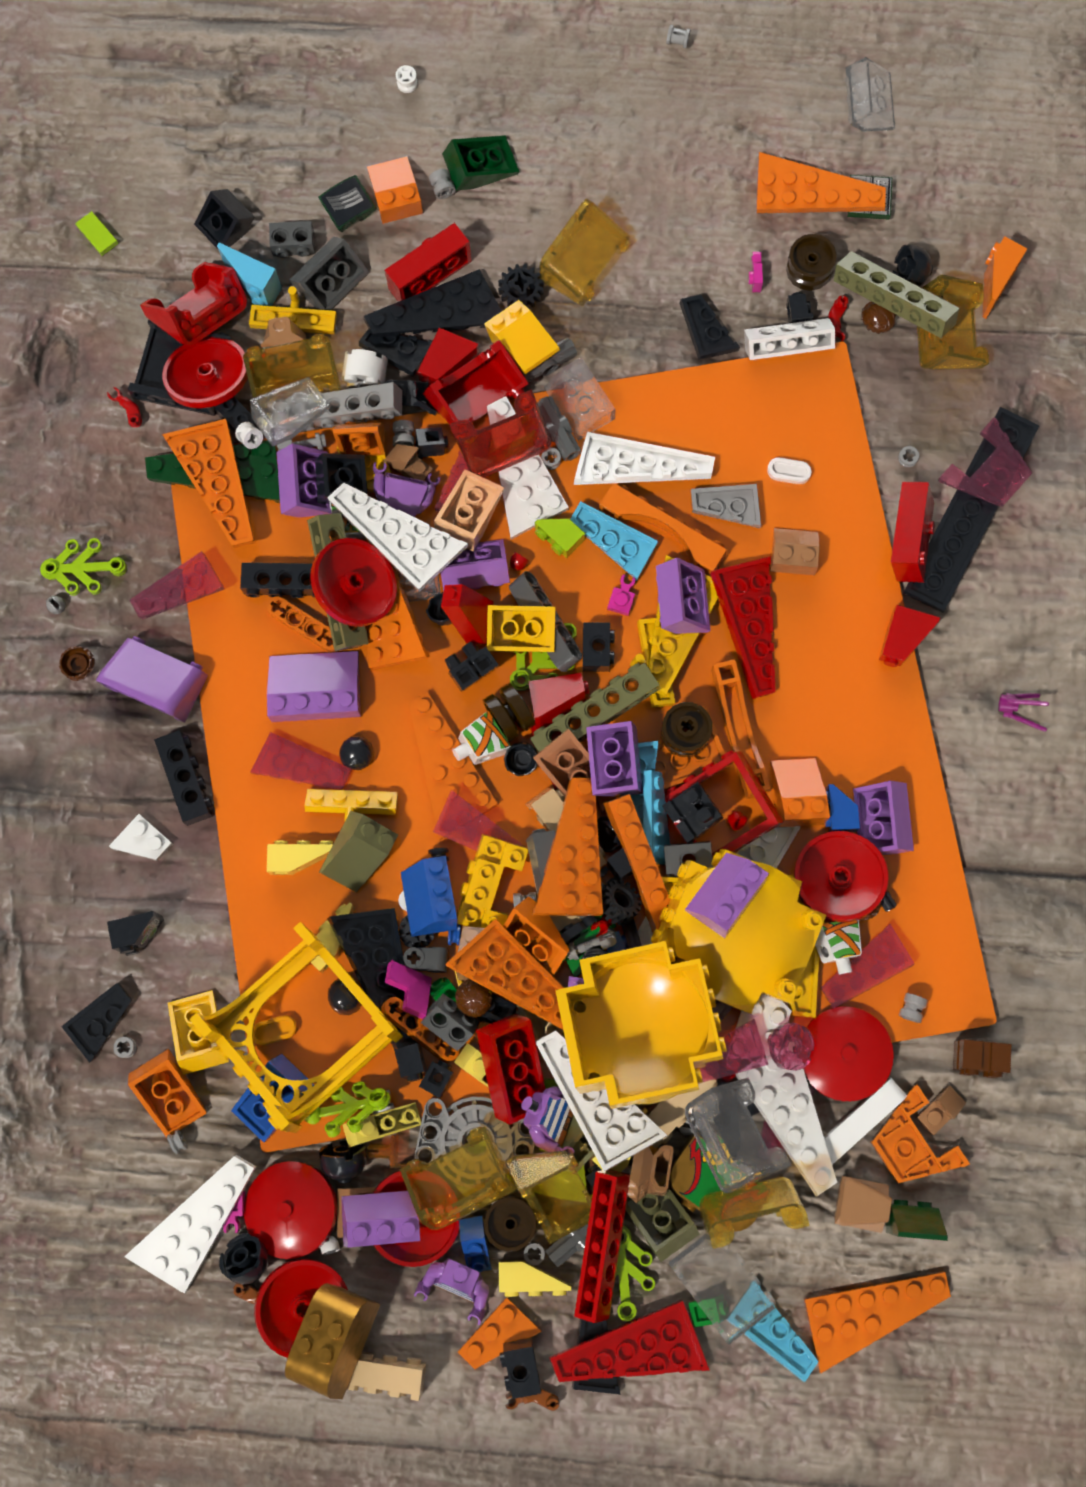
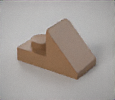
[384,444,433,481]
[916,1085,966,1135]

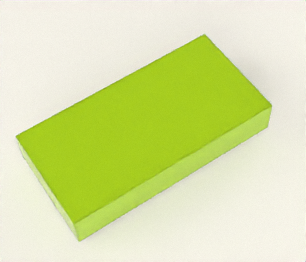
[75,211,118,256]

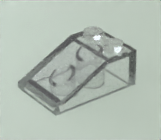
[250,377,330,446]

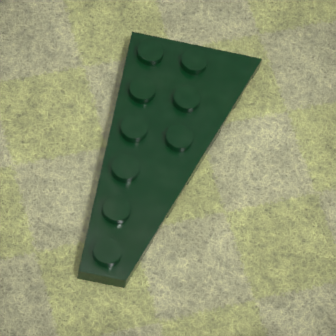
[145,439,280,503]

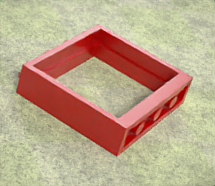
[664,750,784,860]

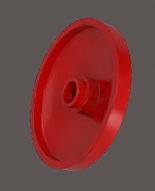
[162,337,249,408]
[310,538,397,627]
[794,831,888,922]
[799,1007,894,1102]
[244,1161,337,1259]
[372,1168,461,1267]
[254,1259,348,1358]

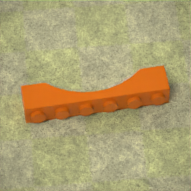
[599,483,727,577]
[711,659,770,799]
[603,794,670,933]

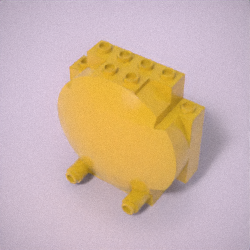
[651,849,826,1014]
[555,941,727,1109]

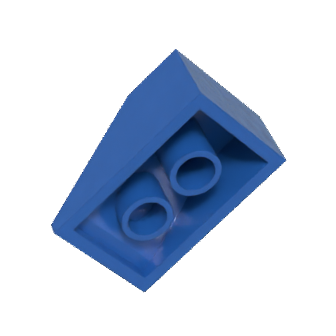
[231,1054,314,1142]

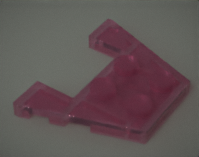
[938,417,1032,507]

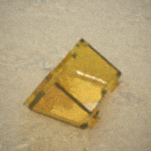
[540,199,631,306]
[917,274,989,370]
[243,334,341,408]
[400,1126,516,1230]
[506,1150,593,1244]
[699,1177,810,1249]

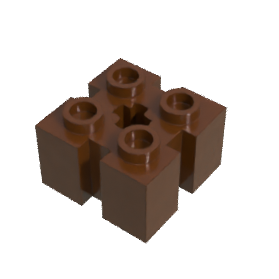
[953,1039,1012,1078]

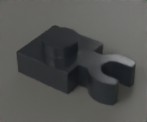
[561,916,597,946]

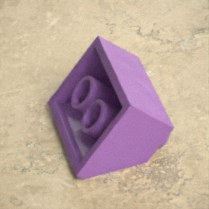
[277,443,331,518]
[440,539,510,591]
[656,558,710,634]
[586,721,643,797]
[853,781,914,855]
[685,853,769,938]
[341,1190,420,1248]

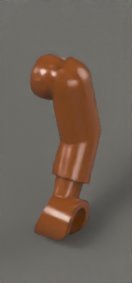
[233,1284,259,1304]
[505,1389,559,1411]

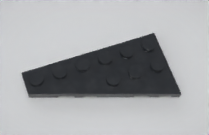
[364,269,502,338]
[327,908,418,1050]

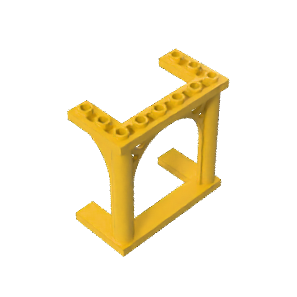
[190,922,403,1133]

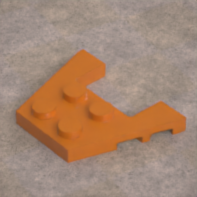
[871,1084,970,1183]

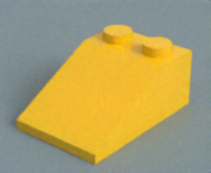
[484,300,560,374]
[487,605,556,652]
[168,990,229,1075]

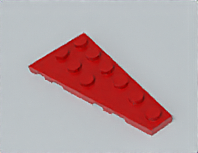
[710,556,776,699]
[549,1300,710,1382]

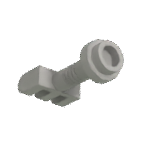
[277,433,327,450]
[567,928,617,961]

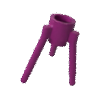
[998,693,1049,732]

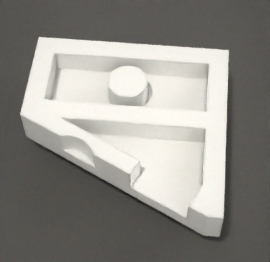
[109,814,173,861]

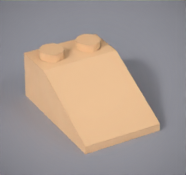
[434,470,504,551]

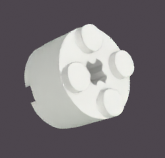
[342,349,388,389]

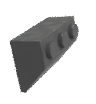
[289,237,369,311]

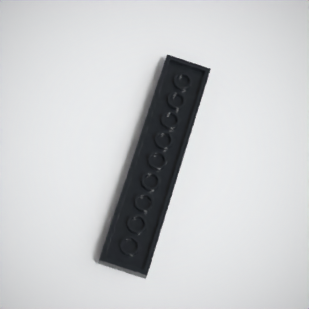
[903,407,1039,613]

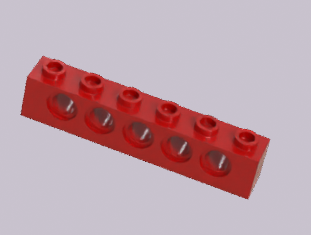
[574,1169,630,1323]

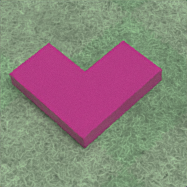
[385,960,432,1019]

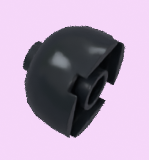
[893,244,933,286]
[319,1140,367,1183]
[219,1233,269,1285]

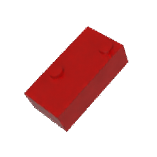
[384,222,472,302]
[891,482,935,583]
[476,1013,545,1125]

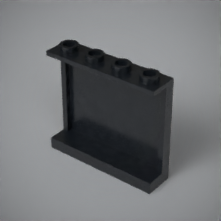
[128,320,232,416]

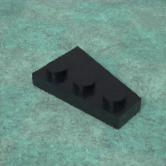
[679,295,740,360]
[359,329,432,377]
[61,982,132,1063]
[572,1319,621,1395]

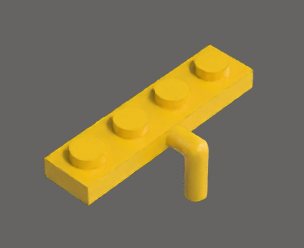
[249,286,337,335]
[630,618,675,708]
[304,789,398,821]

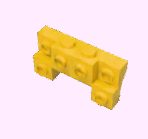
[457,834,528,928]

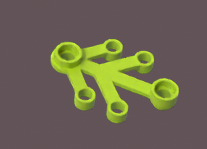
[40,538,127,596]
[510,623,577,691]
[305,1081,391,1137]
[615,1225,655,1321]

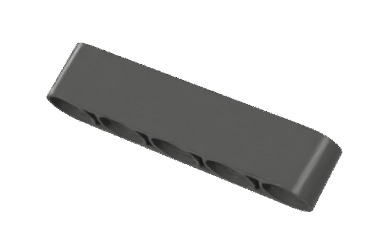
[509,571,582,672]

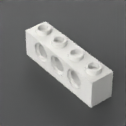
[744,318,835,360]

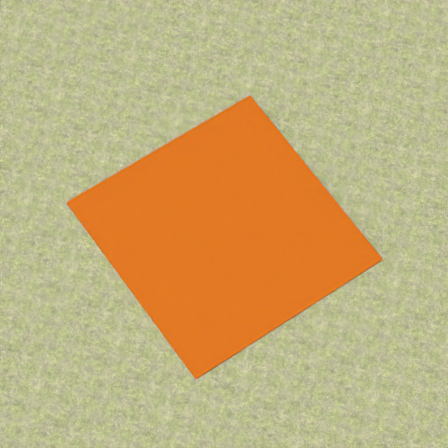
[171,342,997,1153]

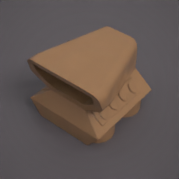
[260,317,309,370]
[628,1145,674,1203]
[834,1176,892,1233]

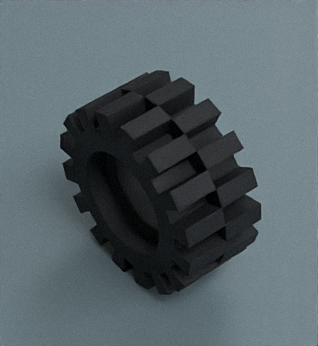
[602,880,642,925]

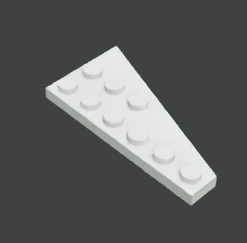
[487,396,569,539]
[574,432,715,485]
[327,483,468,592]
[536,1031,668,1171]
[736,1036,837,1196]
[124,1155,256,1293]

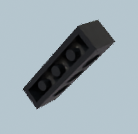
[240,563,315,598]
[154,730,214,826]

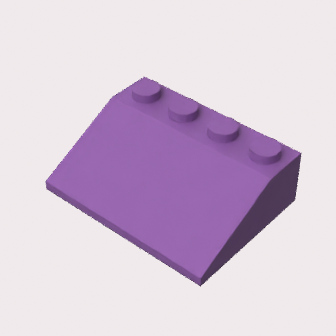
[267,651,361,722]

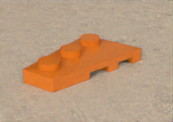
[458,1297,542,1369]

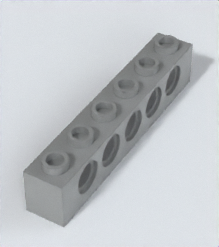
[273,382,402,434]

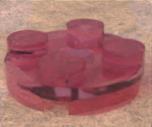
[767,1022,814,1071]

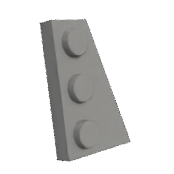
[691,484,761,528]

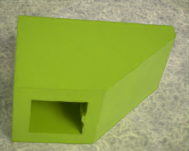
[535,519,585,558]

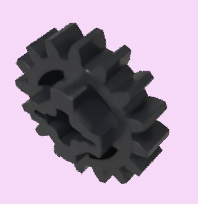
[498,264,544,307]

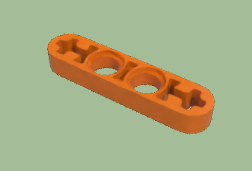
[267,596,338,653]
[381,997,459,1062]

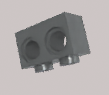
[269,221,315,258]
[421,994,479,1051]

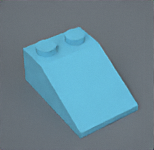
[217,243,282,306]

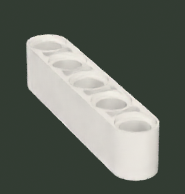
[824,1078,907,1165]

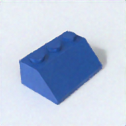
[401,856,457,937]

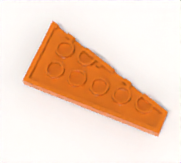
[363,539,430,670]
[804,1271,951,1374]

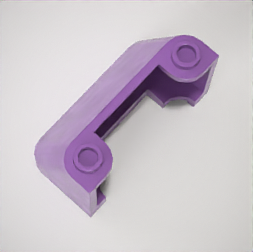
[96,636,208,723]

